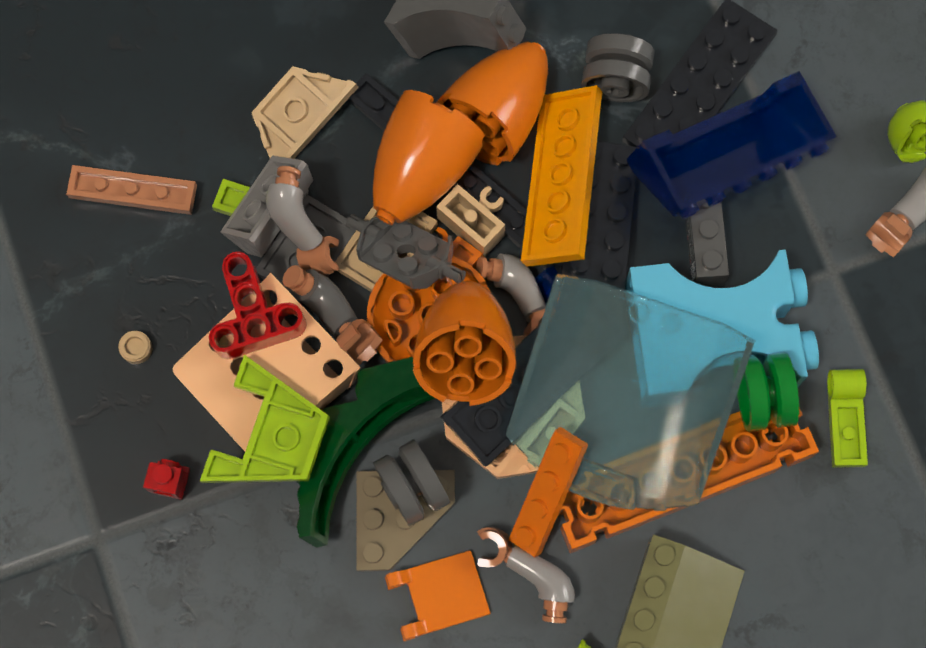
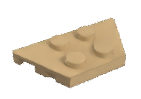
[251,66,358,159]

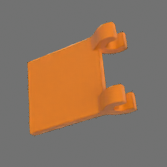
[385,550,491,641]

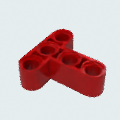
[209,251,307,359]

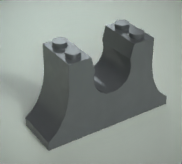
[384,0,527,59]

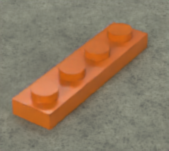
[508,427,589,558]

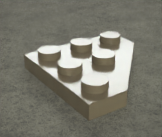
[357,470,455,572]

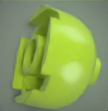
[887,100,926,163]

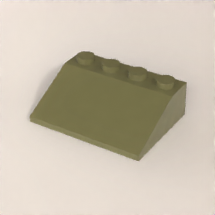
[614,534,745,648]

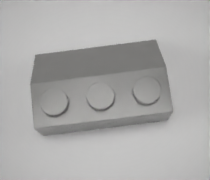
[220,155,313,257]

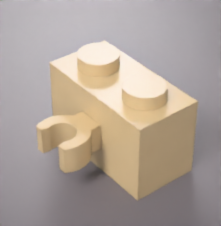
[436,184,505,257]

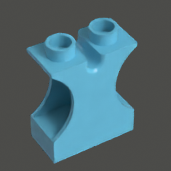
[625,249,819,408]

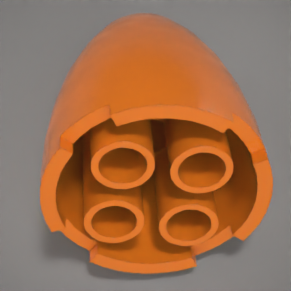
[436,42,548,166]
[373,90,485,225]
[413,281,516,406]

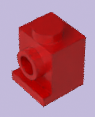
[143,459,190,500]

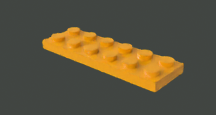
[521,85,602,267]

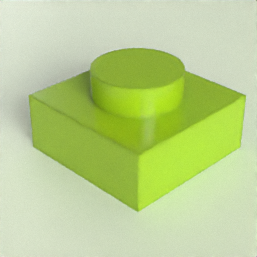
[212,179,250,216]

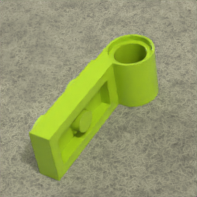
[827,369,868,468]

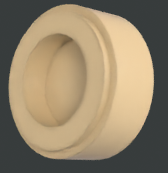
[118,331,153,364]

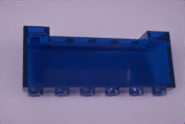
[626,71,837,220]

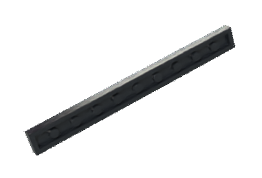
[348,73,562,282]

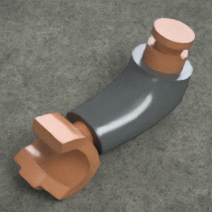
[283,265,383,365]

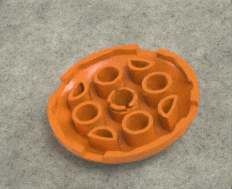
[367,256,491,363]

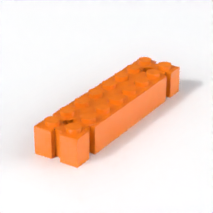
[558,407,819,554]

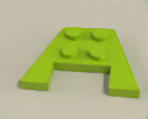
[200,355,330,483]

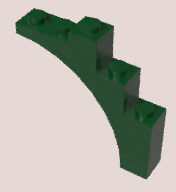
[295,357,435,548]

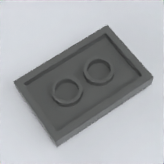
[256,194,356,296]

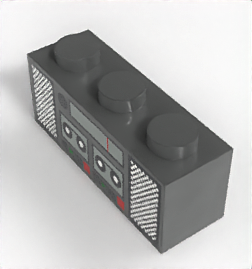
[683,184,729,287]

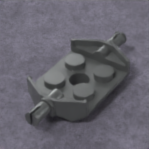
[346,214,466,289]

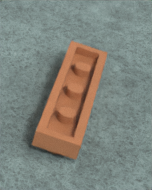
[66,165,197,215]

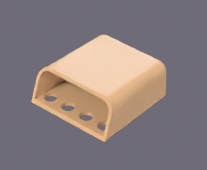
[173,273,361,451]

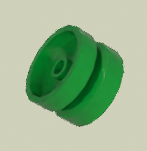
[735,352,799,432]

